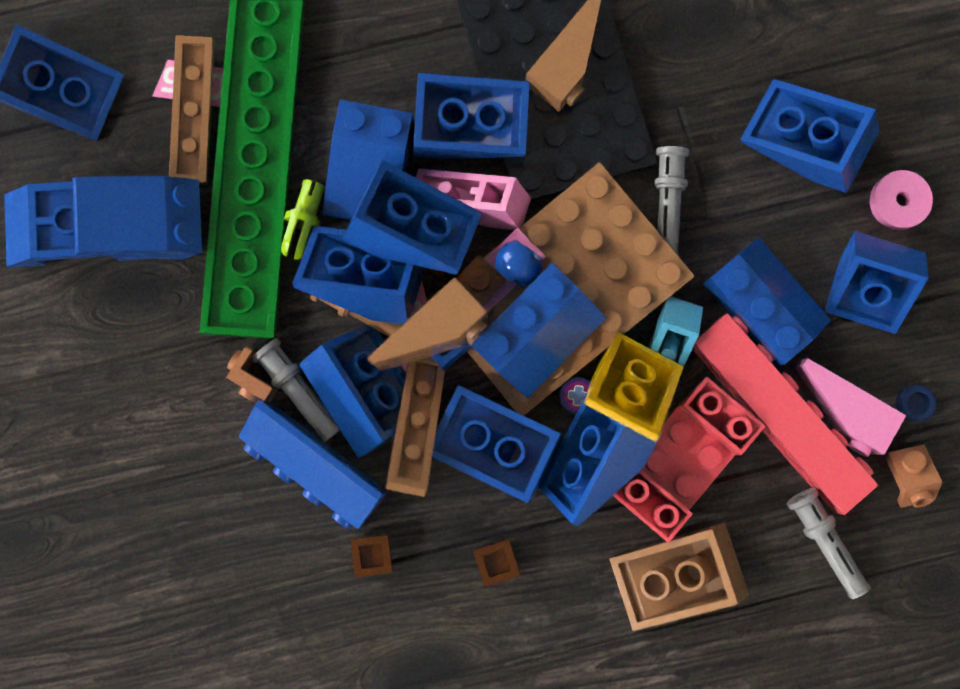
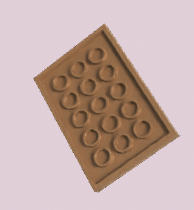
[467,162,695,416]

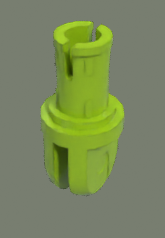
[281,180,325,259]

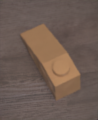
[525,0,601,112]

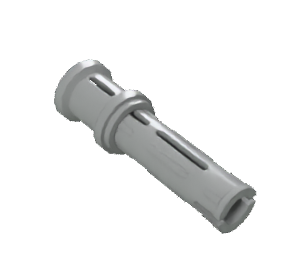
[654,146,690,257]
[251,338,340,443]
[787,487,871,599]

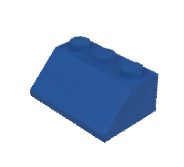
[703,237,830,367]
[471,263,606,399]
[299,324,406,459]

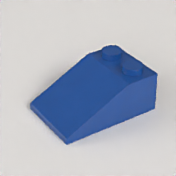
[0,24,124,141]
[413,73,530,159]
[740,79,879,193]
[322,99,415,221]
[342,160,482,274]
[73,176,202,260]
[293,226,425,324]
[432,385,563,504]
[539,394,661,526]

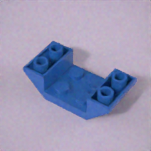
[4,181,155,268]

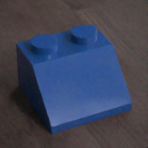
[825,231,929,334]

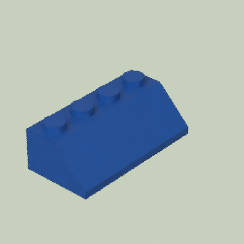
[238,400,388,530]

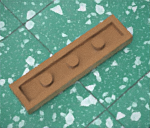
[169,35,215,185]
[386,357,445,497]

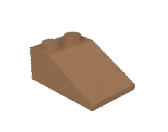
[368,277,488,371]
[609,522,749,631]

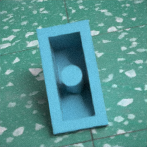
[648,296,703,366]

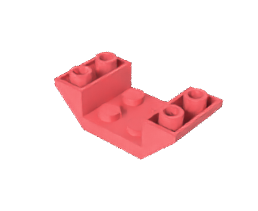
[613,377,765,543]

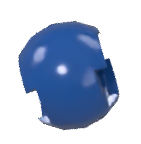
[495,240,543,287]

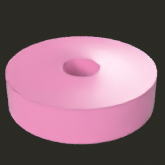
[870,170,933,230]

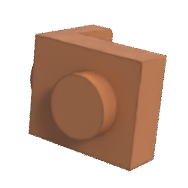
[226,346,278,403]
[886,444,943,508]

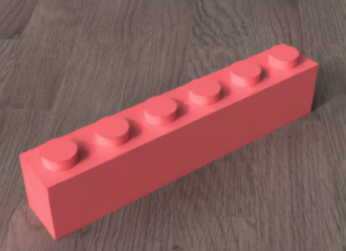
[692,313,878,515]

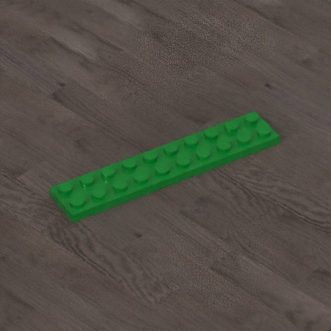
[199,0,305,339]

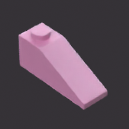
[416,169,531,230]
[794,358,906,457]

